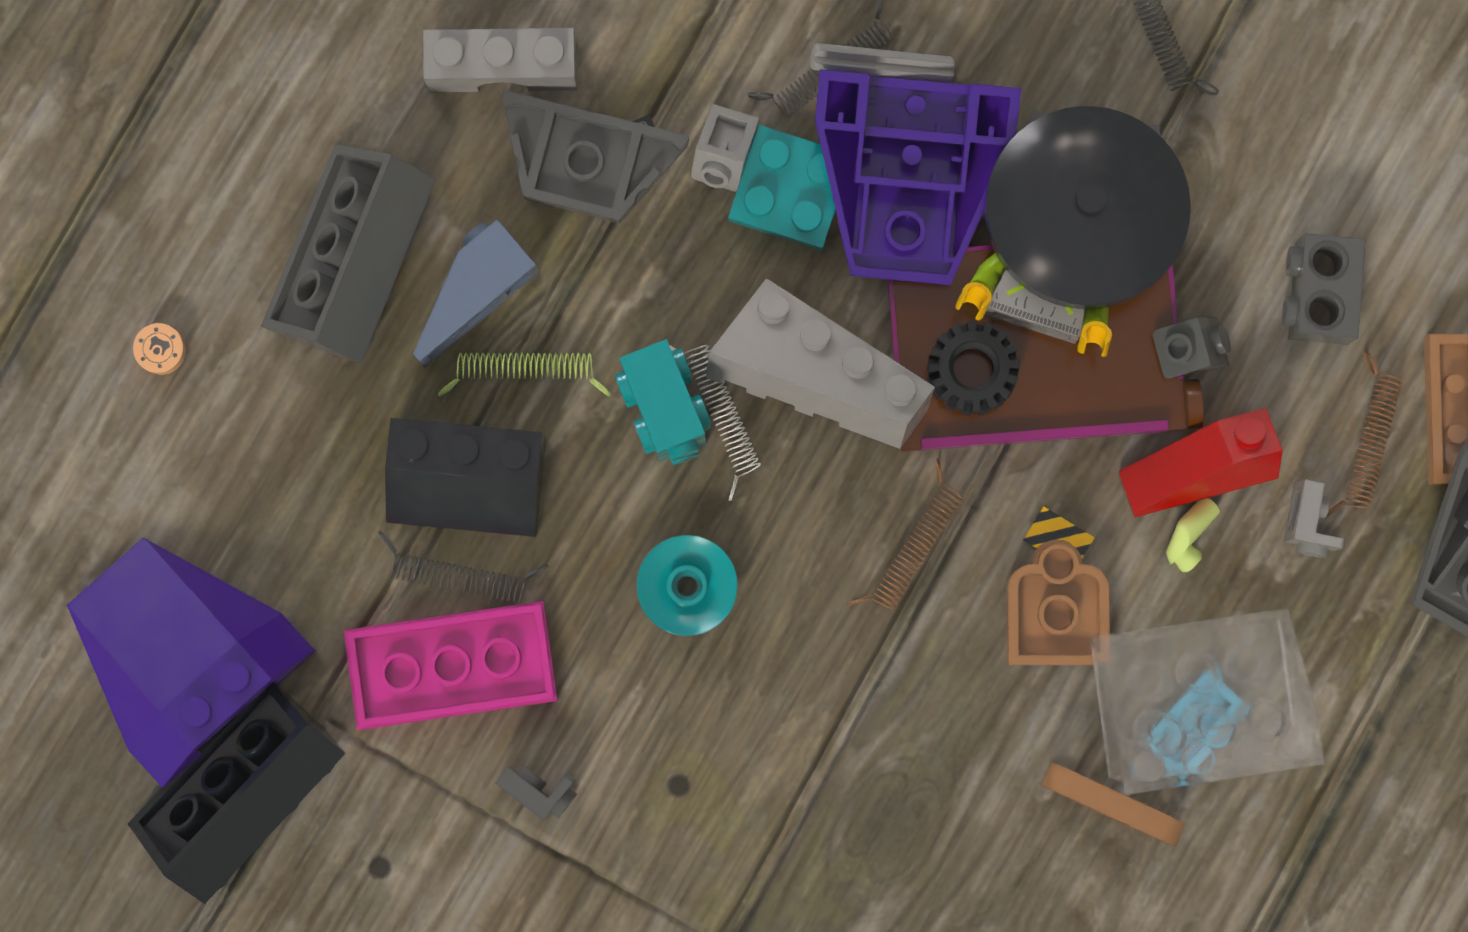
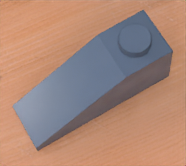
[413,220,539,368]

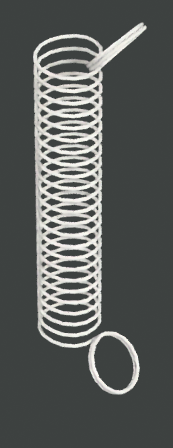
[669,345,761,501]

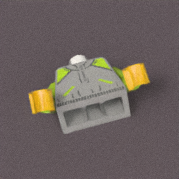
[955,253,1112,357]

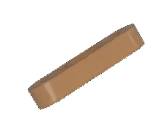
[1041,762,1185,847]

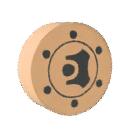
[133,323,186,375]

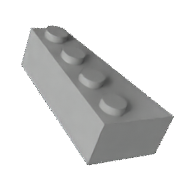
[706,278,935,449]

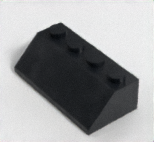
[128,681,346,904]

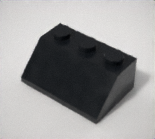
[385,418,546,537]

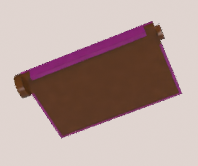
[887,245,1204,452]

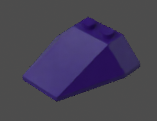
[815,70,1021,285]
[67,538,316,788]

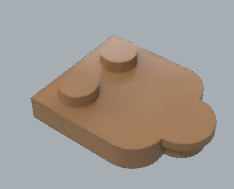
[1006,540,1110,666]

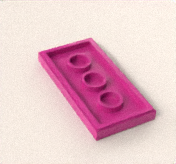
[343,601,558,730]

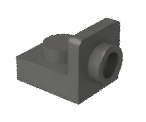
[495,765,577,821]

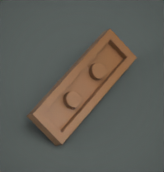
[1424,334,1468,485]

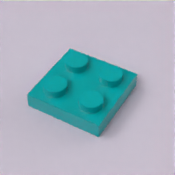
[728,125,835,251]

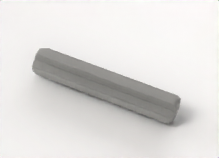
[810,43,955,83]

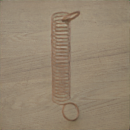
[1327,351,1403,516]
[846,458,963,610]

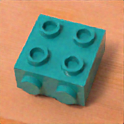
[614,339,711,466]

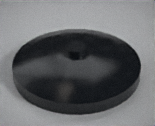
[985,106,1191,309]

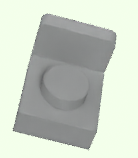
[691,104,760,192]
[1283,479,1345,558]

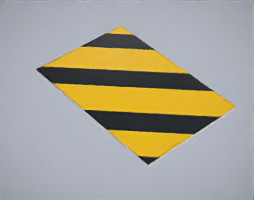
[1023,506,1095,558]

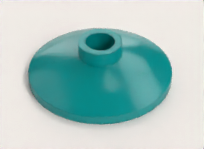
[637,535,737,636]

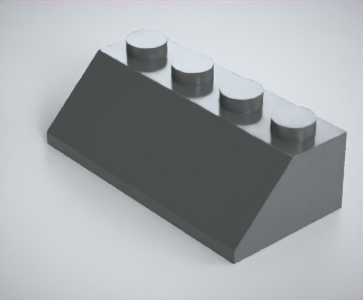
[261,144,436,363]

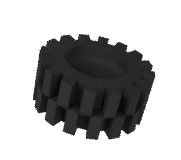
[927,321,1020,416]

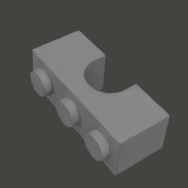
[423,28,577,93]

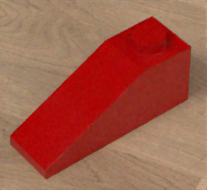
[1119,408,1283,518]

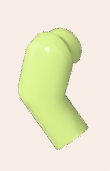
[1166,498,1220,572]

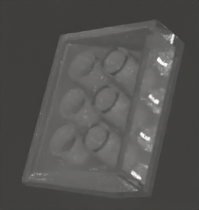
[1090,609,1324,795]

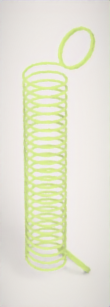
[438,353,612,397]

